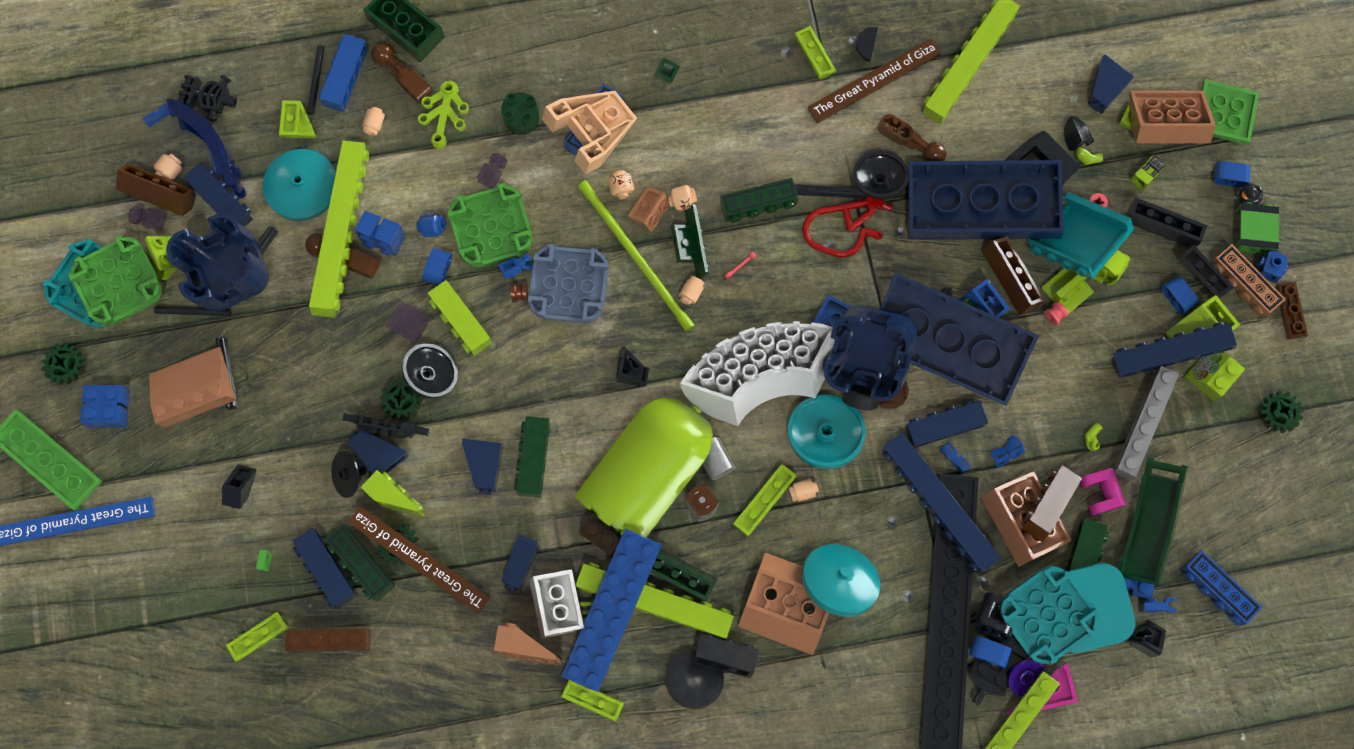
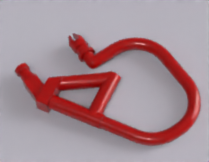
[802,197,893,258]

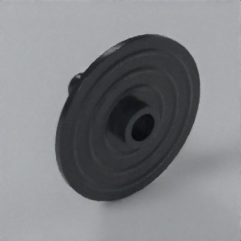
[331,451,366,498]

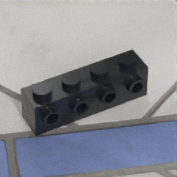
[1126,198,1208,248]

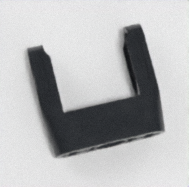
[1004,130,1079,185]

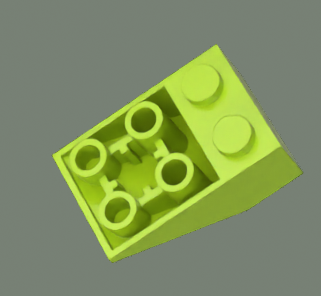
[1165,295,1240,363]
[361,470,426,518]

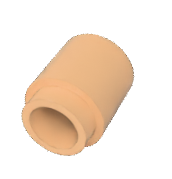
[362,107,385,136]
[679,276,704,306]
[789,478,819,502]

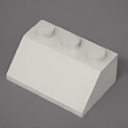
[529,569,584,639]

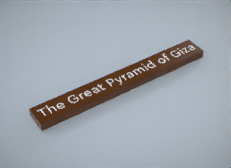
[807,39,941,124]
[348,506,490,614]

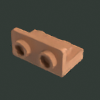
[628,186,670,232]

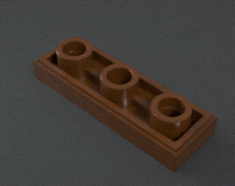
[1275,282,1308,340]

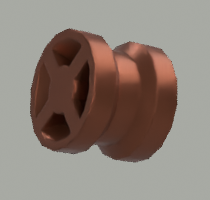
[511,283,528,303]

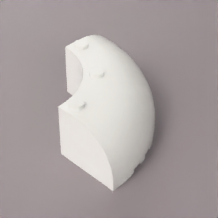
[680,321,835,426]

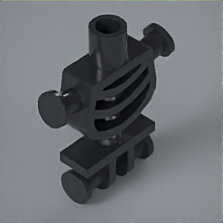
[175,75,237,122]

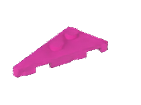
[1006,663,1078,717]

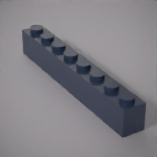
[882,433,1001,575]

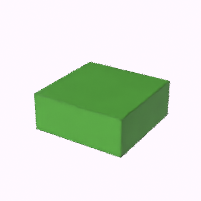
[256,549,272,572]

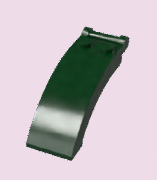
[1119,457,1188,586]

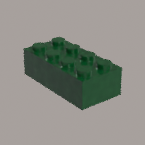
[363,0,445,63]

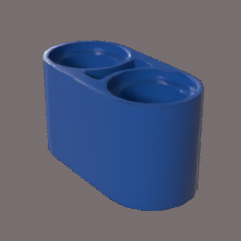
[1214,161,1251,188]
[422,248,452,286]
[1161,276,1199,315]
[969,635,1012,668]

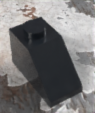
[222,464,257,509]

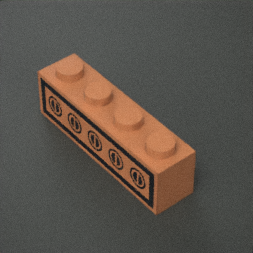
[1211,244,1286,319]

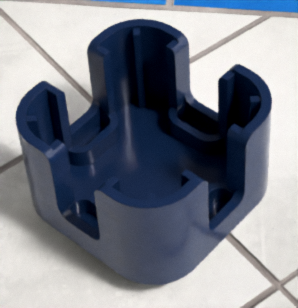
[166,214,269,312]
[824,305,917,401]

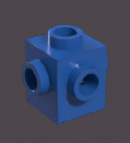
[1258,251,1288,283]

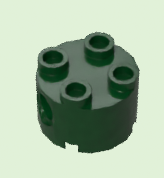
[501,92,540,135]

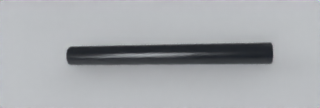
[307,45,325,115]
[154,306,232,316]

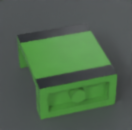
[1234,202,1279,255]

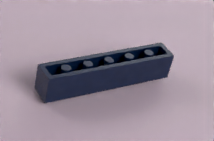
[1113,322,1237,379]

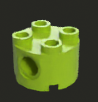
[1093,250,1130,286]

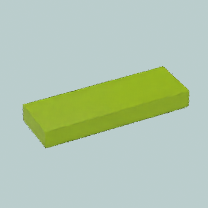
[794,26,836,80]
[225,612,289,663]
[561,680,624,722]

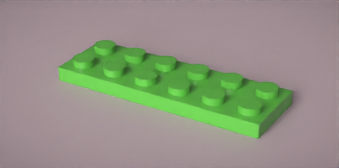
[0,409,103,511]

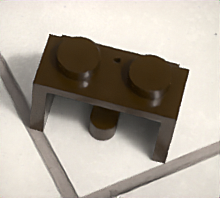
[579,518,621,559]

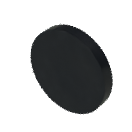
[665,650,724,709]

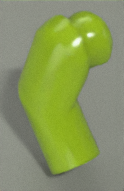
[1075,147,1103,165]
[1084,422,1103,451]

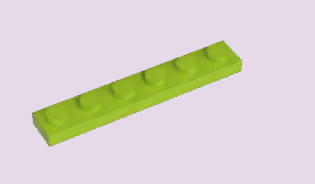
[984,671,1060,749]

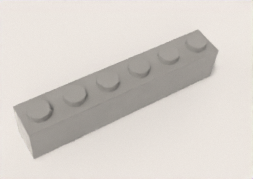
[1113,366,1179,481]

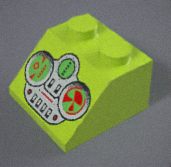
[1184,353,1245,402]

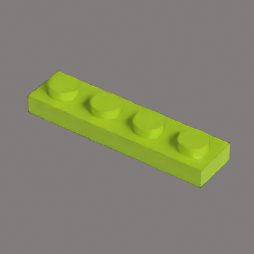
[733,464,797,537]

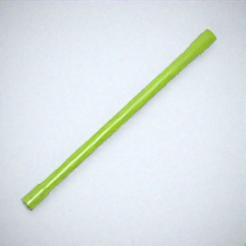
[578,180,695,332]

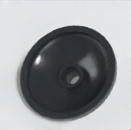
[853,151,909,199]
[401,343,458,398]

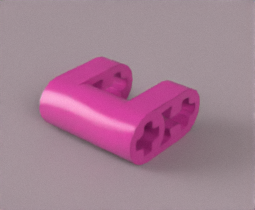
[1079,468,1127,516]

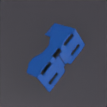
[143,101,176,128]
[990,435,1025,468]
[939,441,971,474]

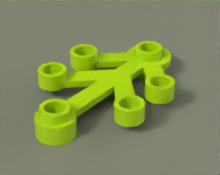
[418,81,469,149]

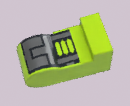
[1130,154,1166,191]

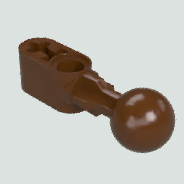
[371,42,433,104]
[877,114,947,161]
[305,233,381,279]

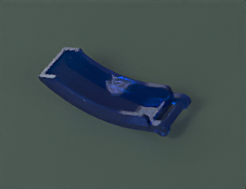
[166,99,247,199]

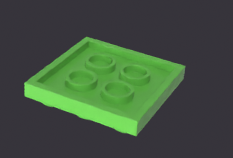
[1201,80,1260,145]

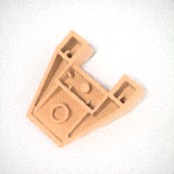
[542,91,637,175]

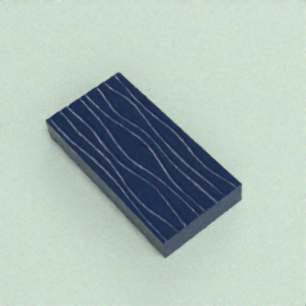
[909,160,1064,240]
[879,273,1039,406]

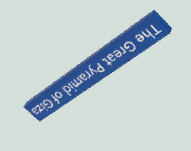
[0,497,155,546]

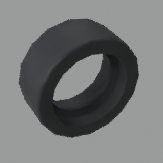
[842,384,879,410]

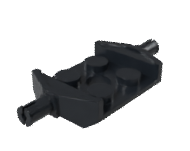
[343,413,429,439]
[968,634,1028,706]

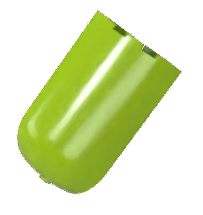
[574,397,713,537]

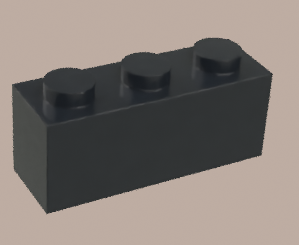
[1179,245,1234,300]
[692,634,759,678]

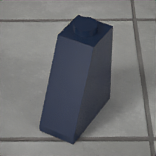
[1088,54,1134,114]
[346,430,409,474]
[462,439,503,495]
[501,534,540,592]

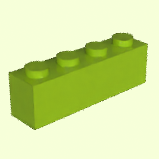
[428,280,492,356]

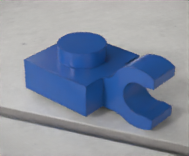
[498,254,533,279]
[1124,578,1154,599]
[1139,597,1177,613]

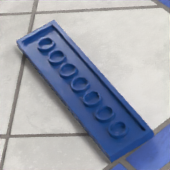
[561,529,662,692]

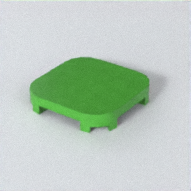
[448,183,533,268]
[68,236,163,326]

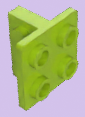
[144,236,179,280]
[1041,268,1094,314]

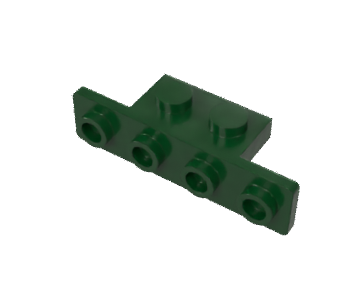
[671,204,709,280]

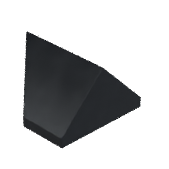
[616,346,649,387]
[1123,620,1166,658]

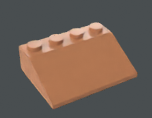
[1129,91,1216,144]
[149,347,236,427]
[981,471,1072,567]
[494,623,562,666]

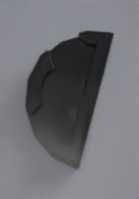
[856,27,878,62]

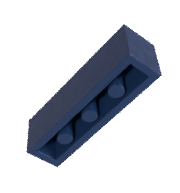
[183,163,253,226]
[905,400,988,448]
[292,528,358,609]

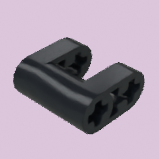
[974,592,1013,643]

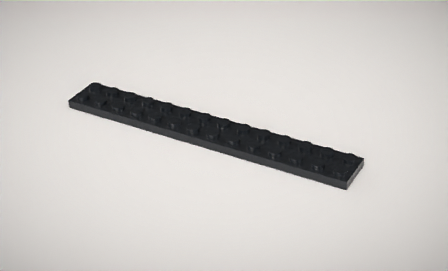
[920,473,979,749]

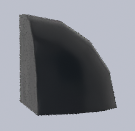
[1064,116,1095,151]

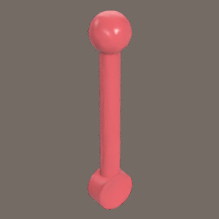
[725,252,756,279]

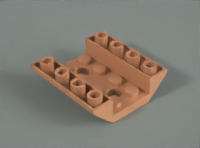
[738,553,829,655]

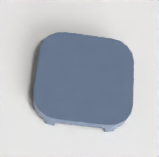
[528,244,609,324]

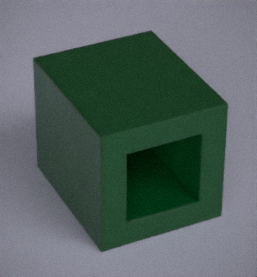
[653,58,680,84]

